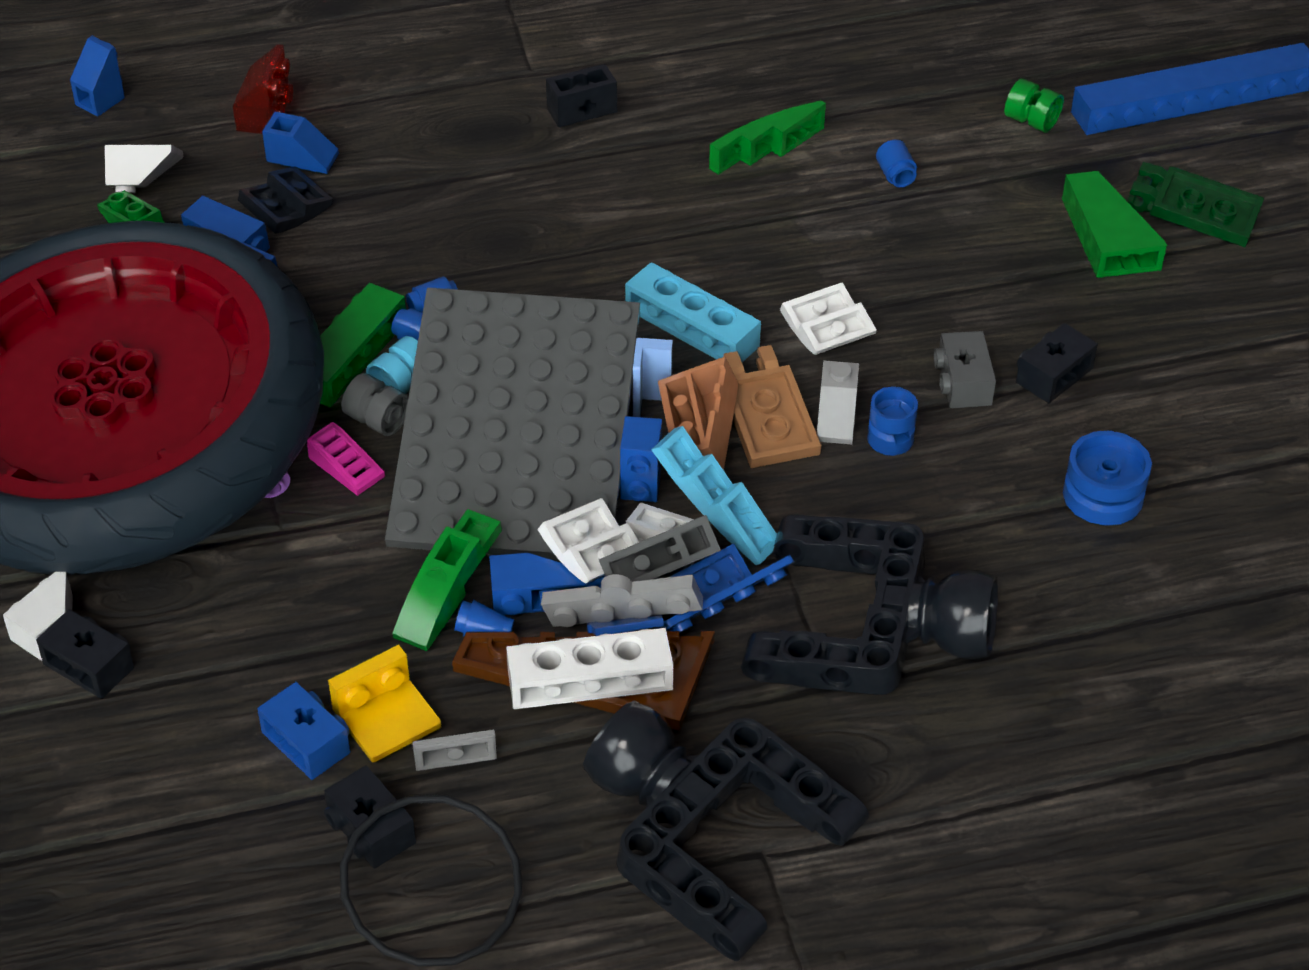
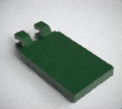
[1127,162,1264,247]

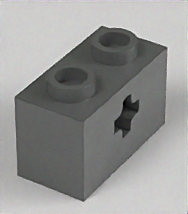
[934,331,996,408]

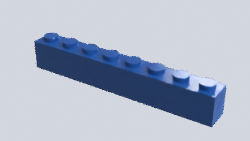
[1071,43,1309,135]

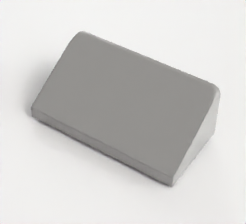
[412,729,497,771]

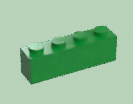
[320,282,406,407]

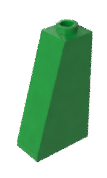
[1062,171,1167,278]

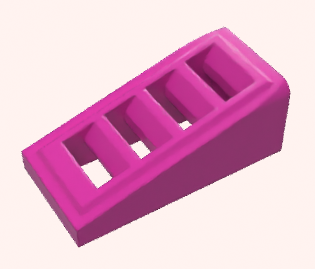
[307,422,385,496]

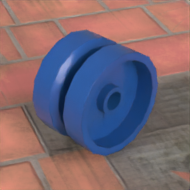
[1062,431,1152,526]

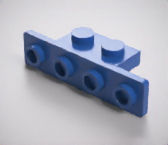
[656,543,794,634]

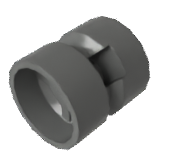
[341,373,409,436]

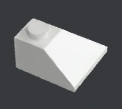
[105,145,183,194]

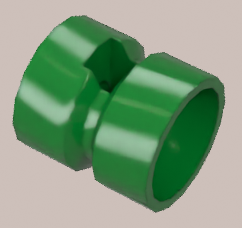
[1004,78,1064,133]

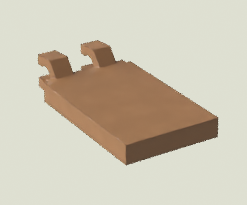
[723,345,821,468]

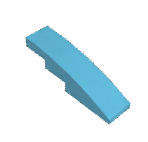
[651,426,777,565]

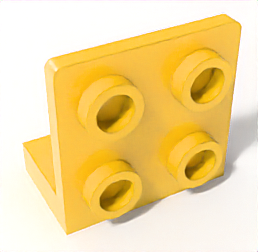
[328,644,441,762]

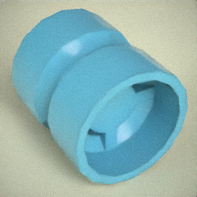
[366,336,418,394]

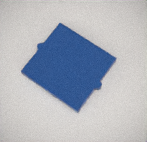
[587,615,664,636]

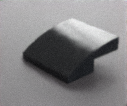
[238,166,333,234]

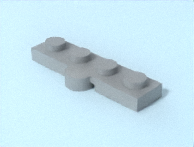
[541,574,703,627]

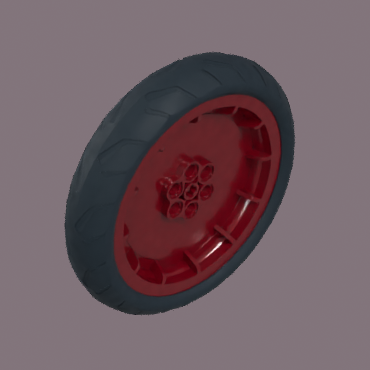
[0,220,324,575]

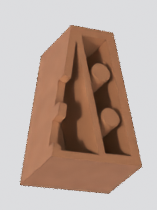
[658,357,739,470]

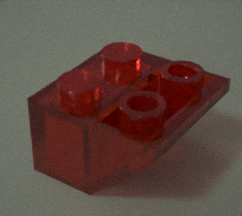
[233,44,293,134]

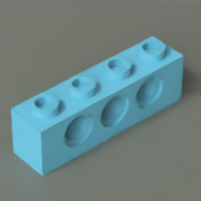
[625,262,761,362]

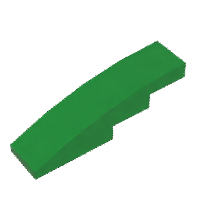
[709,101,826,175]

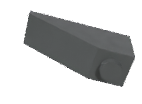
[598,515,721,582]

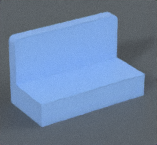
[633,338,673,417]

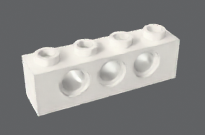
[506,628,673,709]

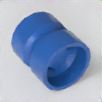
[867,387,918,456]

